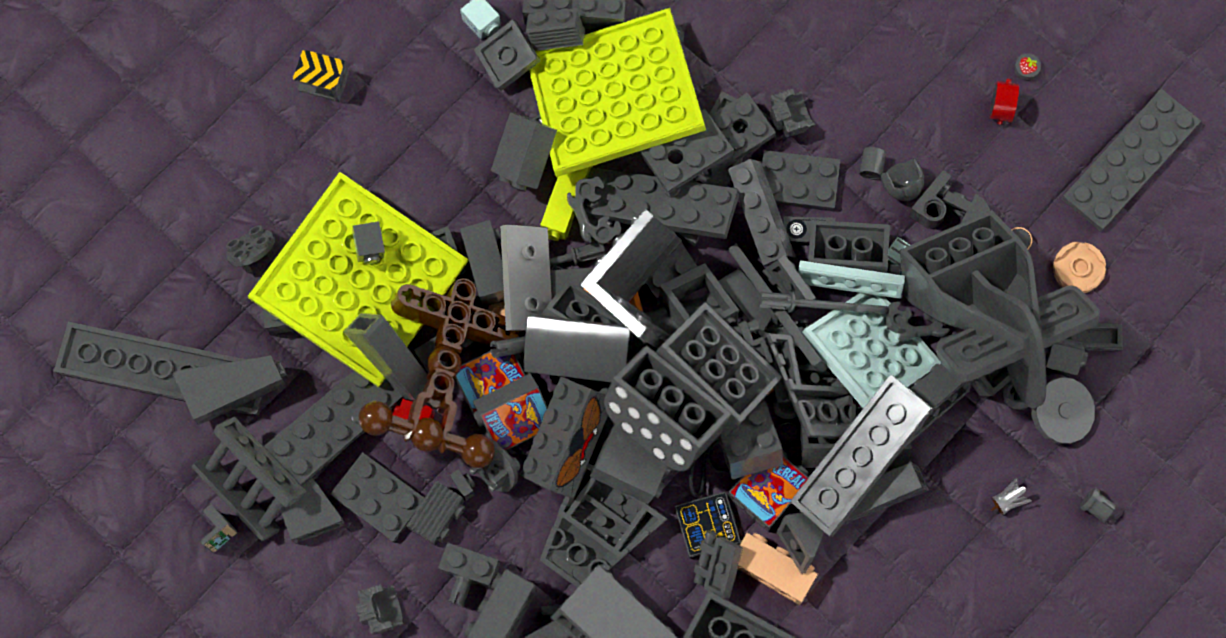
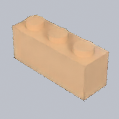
[737,533,818,605]

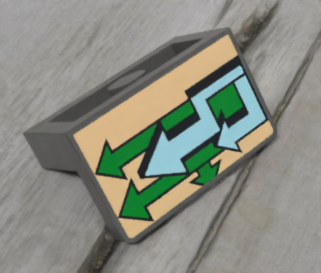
[200,504,238,553]

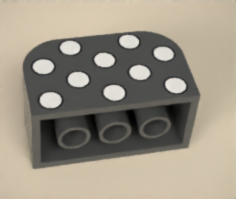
[604,346,732,471]

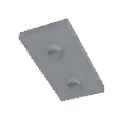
[500,225,552,331]

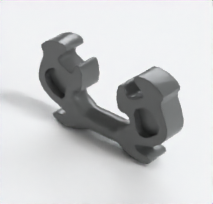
[567,176,621,245]
[886,302,950,341]

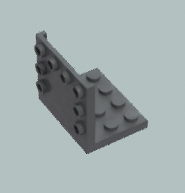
[581,210,682,349]

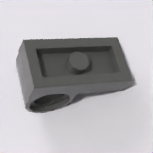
[909,170,951,229]

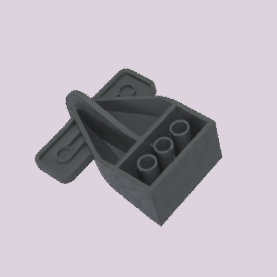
[900,210,1100,408]

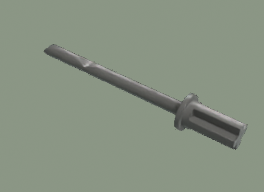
[549,242,606,267]
[758,291,888,314]

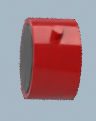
[990,78,1019,124]

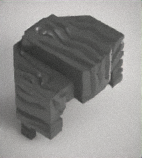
[770,88,815,138]
[356,585,404,635]

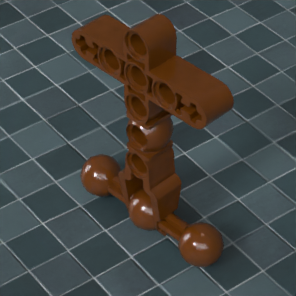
[359,278,520,468]

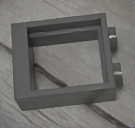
[659,263,739,328]

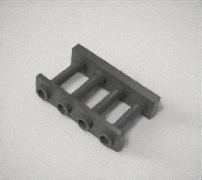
[192,417,306,541]

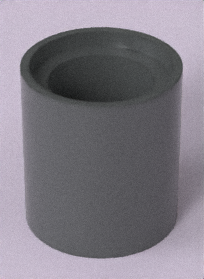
[859,147,886,180]

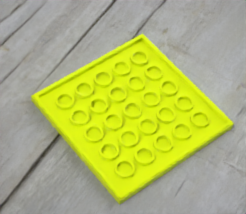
[529,8,706,177]
[248,172,469,387]

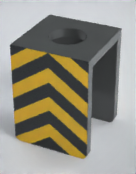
[293,50,349,102]

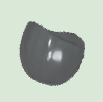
[881,157,924,201]

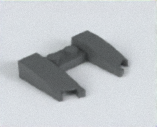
[653,268,778,342]

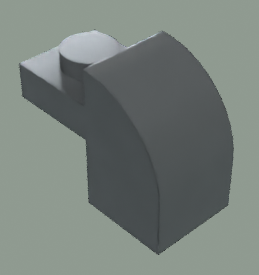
[943,191,990,223]

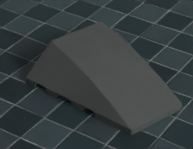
[766,333,856,438]
[540,462,667,587]

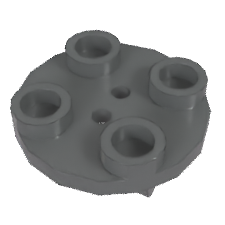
[226,225,275,274]
[469,440,520,492]

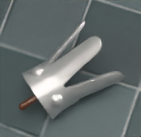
[990,478,1032,515]

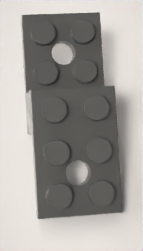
[639,93,776,194]

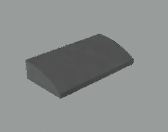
[524,315,632,382]

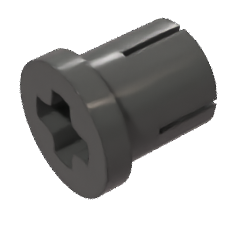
[1079,487,1116,522]

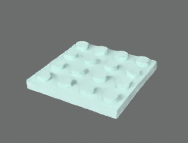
[802,293,941,409]

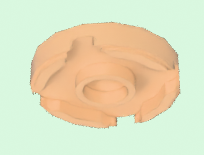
[1053,242,1106,293]

